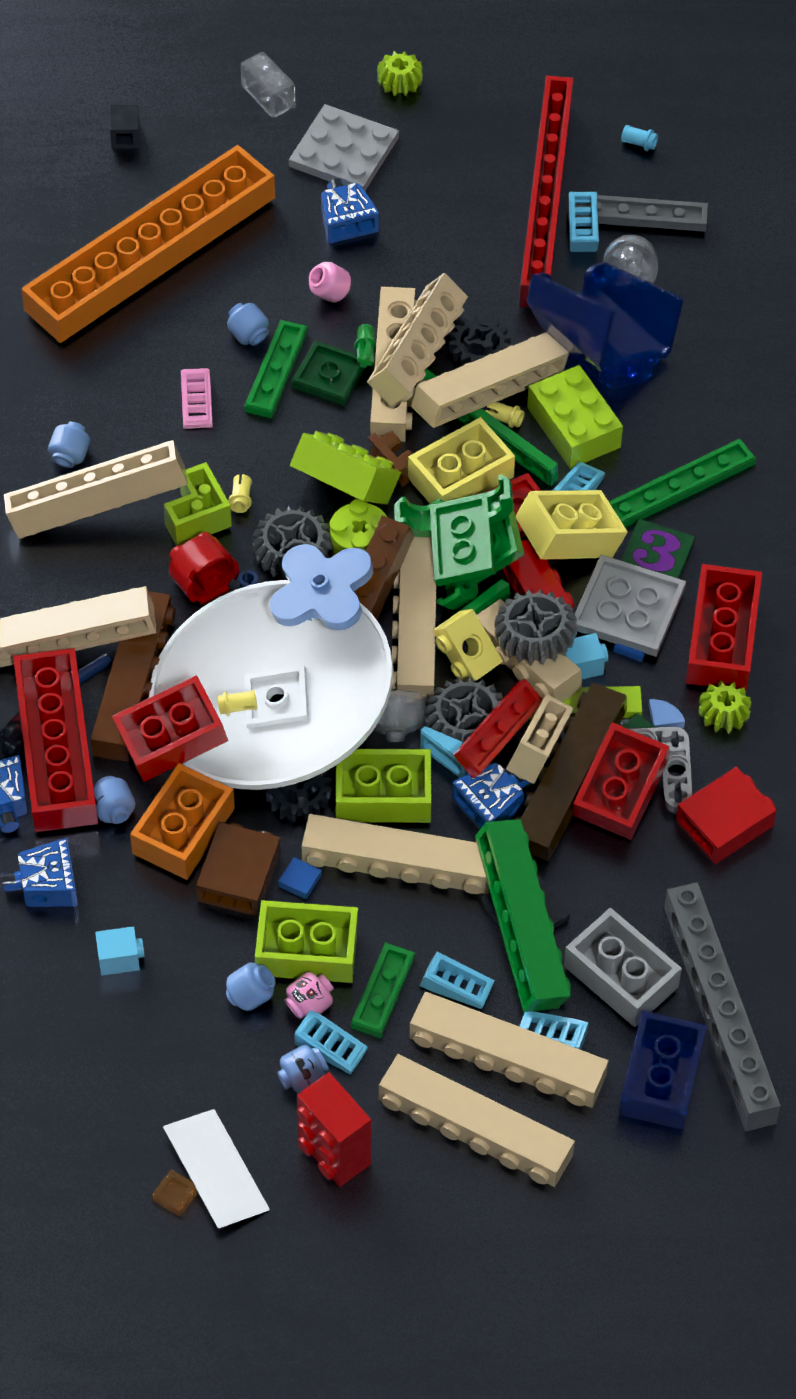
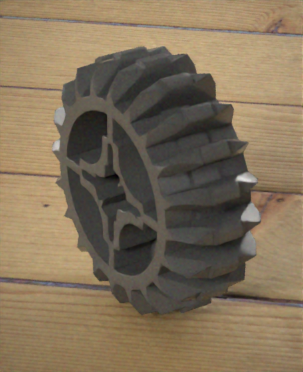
[253,506,333,580]
[494,589,577,666]
[425,676,503,742]

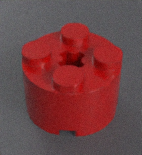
[169,532,239,605]

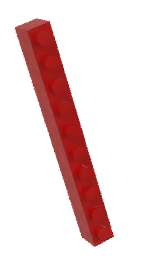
[519,75,573,310]

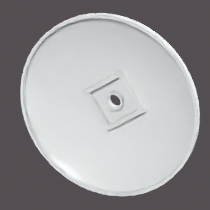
[149,580,393,790]

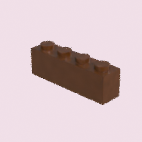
[355,516,414,620]

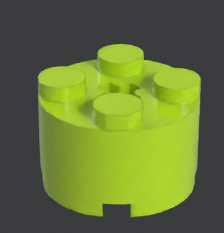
[330,499,387,556]

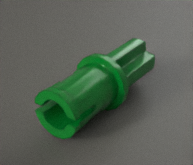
[354,324,376,368]

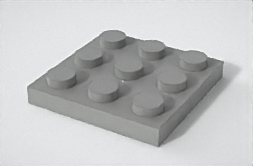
[289,104,399,191]
[575,555,686,657]

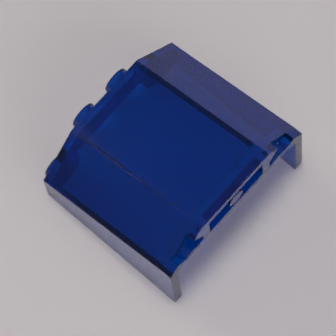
[527,262,684,389]

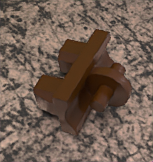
[368,431,413,487]

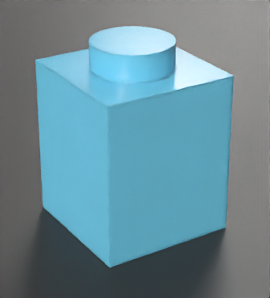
[565,633,608,679]
[95,927,145,976]

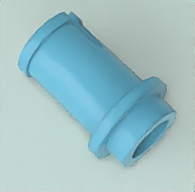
[621,125,658,151]

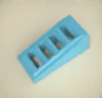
[568,192,599,252]
[552,461,605,491]
[420,726,469,778]
[420,952,495,1009]
[294,1010,368,1075]
[520,1011,589,1050]

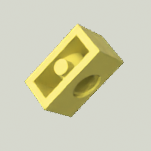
[432,609,503,682]

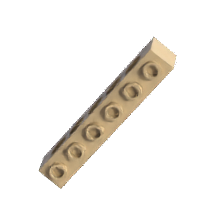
[367,273,468,407]
[370,287,417,442]

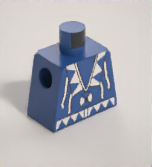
[321,178,379,244]
[0,755,27,833]
[452,763,530,830]
[1,838,78,907]

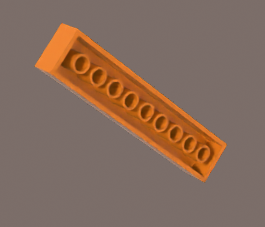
[21,145,275,343]

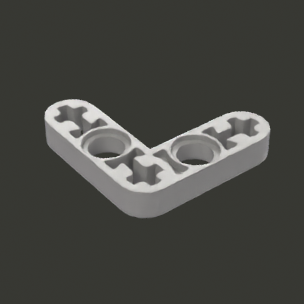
[630,727,692,814]

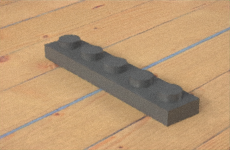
[566,195,708,232]

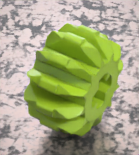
[377,51,423,96]
[699,680,751,734]

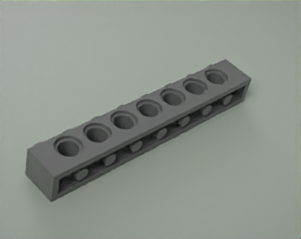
[664,882,781,1132]

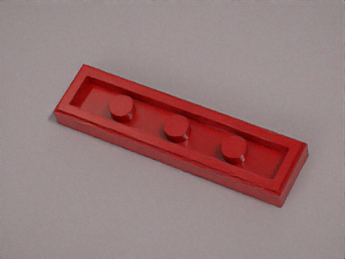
[453,678,543,778]

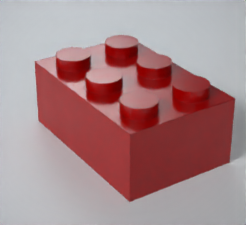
[112,675,229,782]
[573,722,670,840]
[296,1072,372,1187]

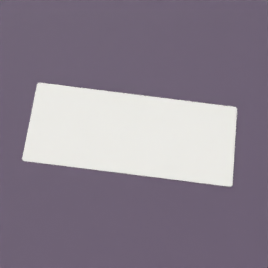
[163,1109,270,1228]

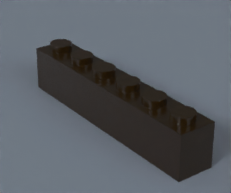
[516,682,627,862]

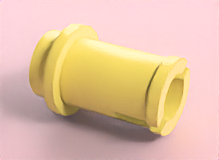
[486,402,524,428]
[228,474,252,513]
[217,690,258,717]

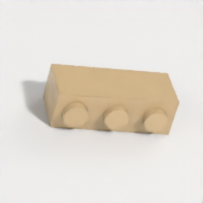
[506,694,574,784]

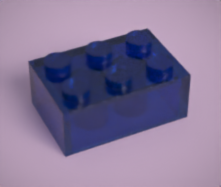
[618,1011,707,1130]

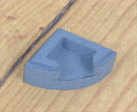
[648,699,685,728]

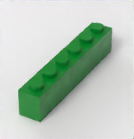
[475,819,571,1012]

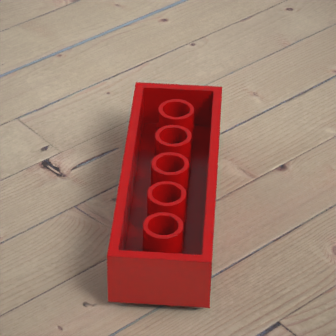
[13,648,98,832]

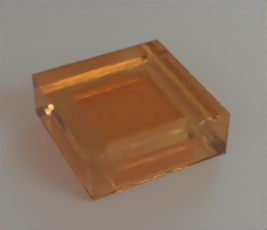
[152,1169,198,1216]

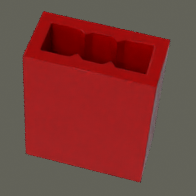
[676,767,777,864]

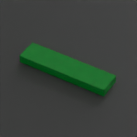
[244,320,308,419]

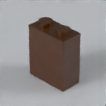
[196,822,281,917]

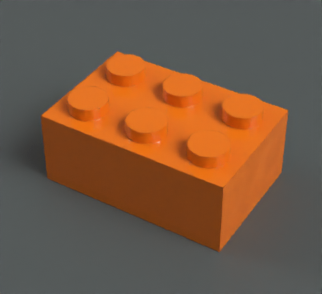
[130,763,235,880]

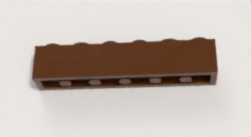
[91,591,176,762]

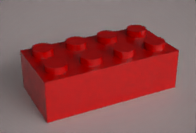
[686,564,762,692]

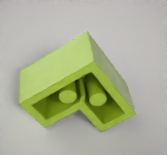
[164,462,232,546]

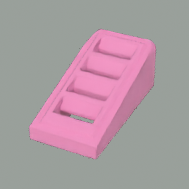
[181,368,213,429]

